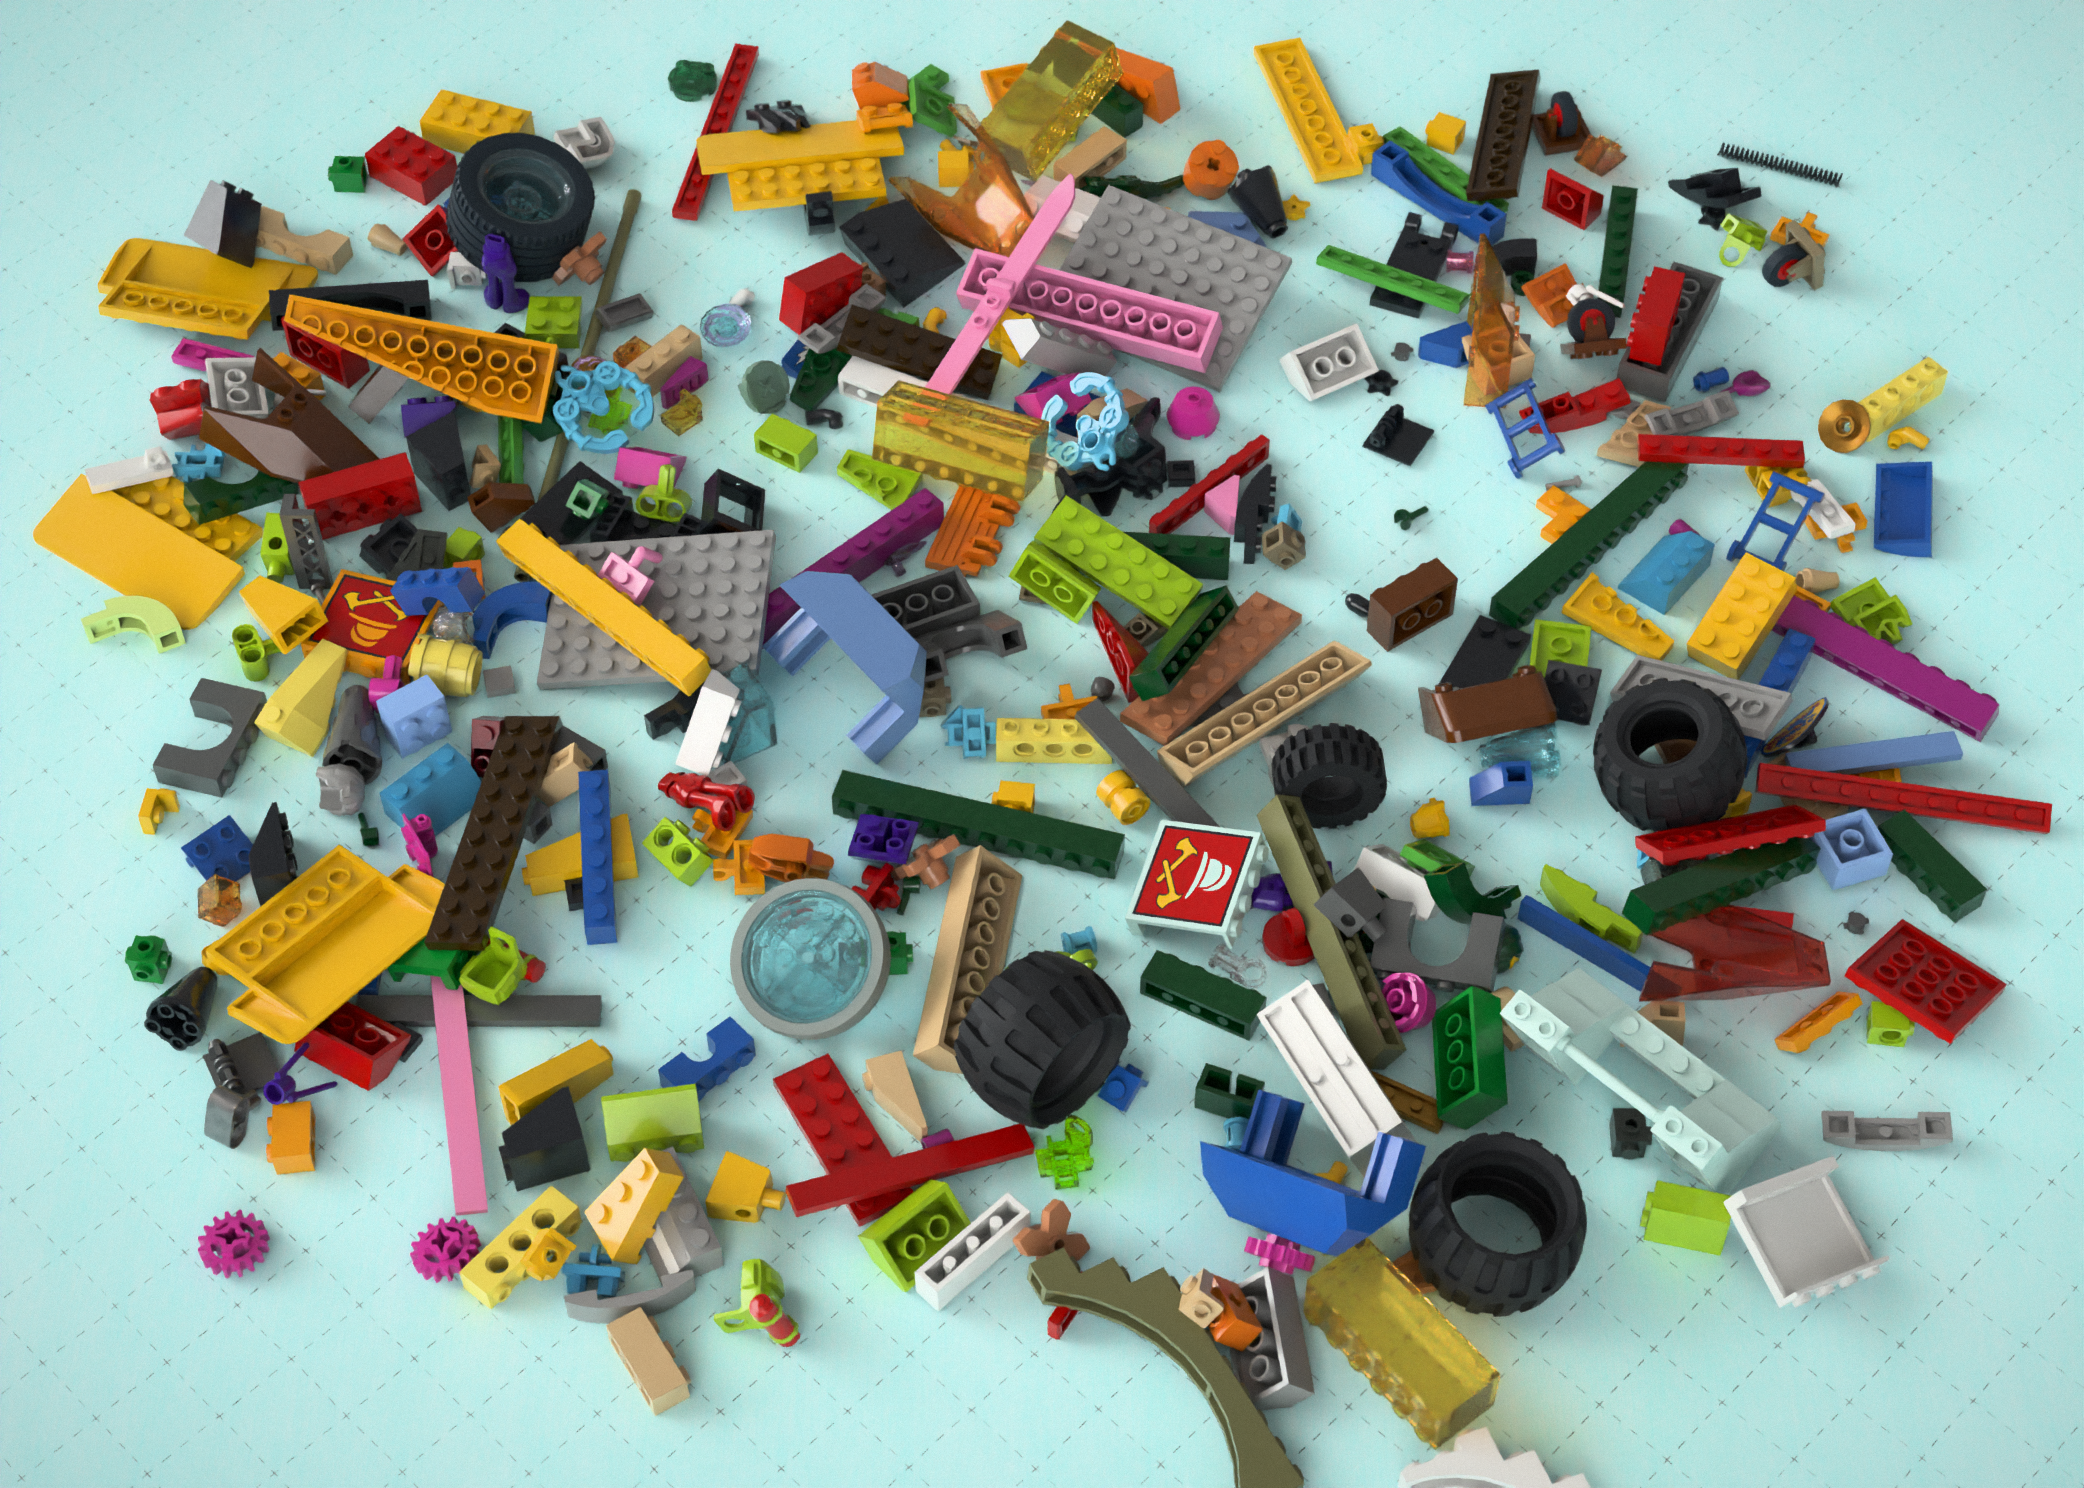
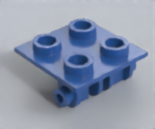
[181,815,253,894]

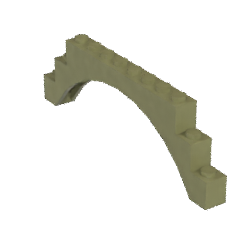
[1027,1248,1304,1488]

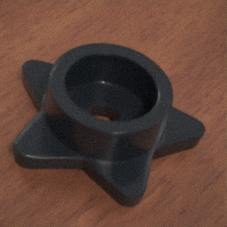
[1699,206,1726,231]
[1364,370,1399,396]

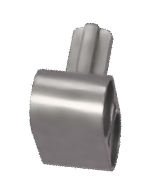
[204,1085,261,1149]

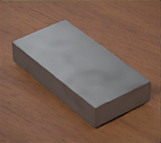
[595,293,654,333]

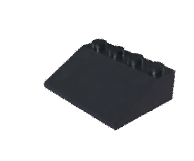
[839,199,966,308]

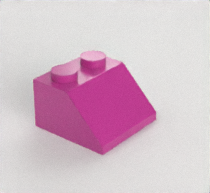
[1014,372,1092,424]
[614,446,687,489]

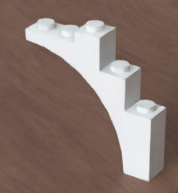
[1398,1426,1591,1488]

